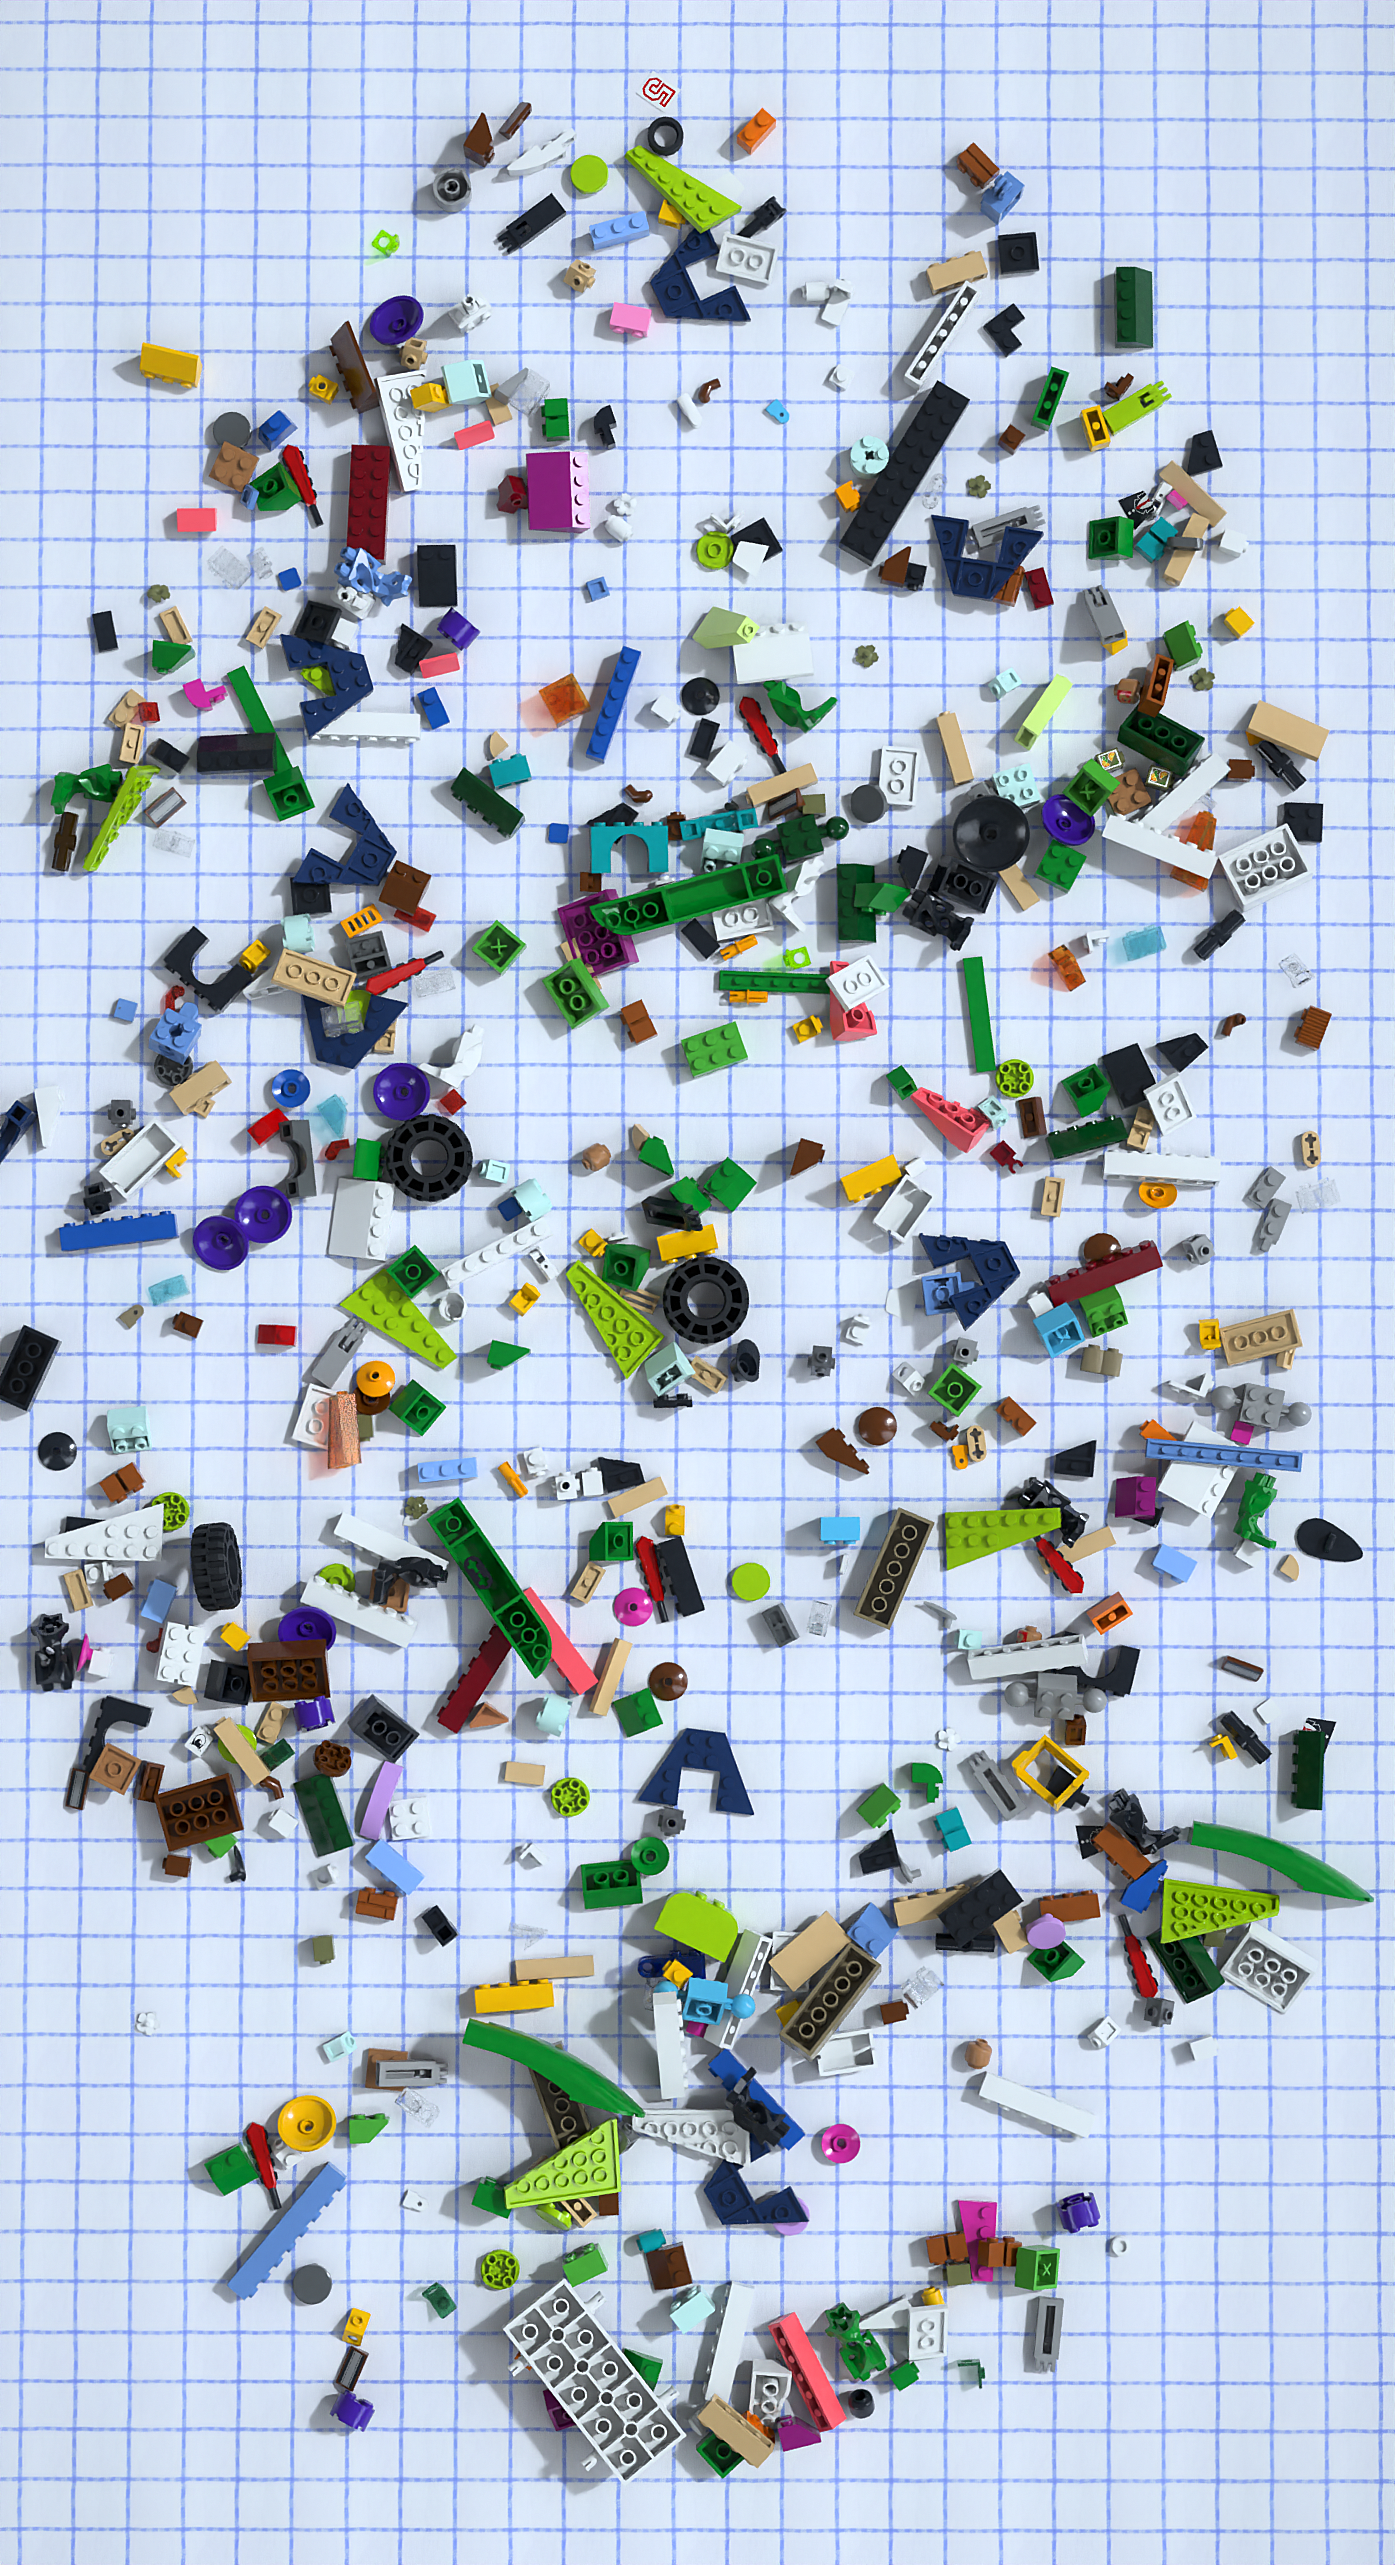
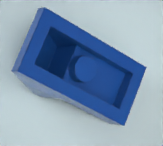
[417,687,450,730]

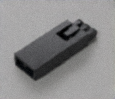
[498,193,566,254]
[641,1196,703,1232]

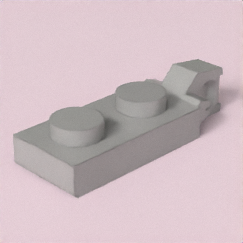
[1259,1198,1292,1252]

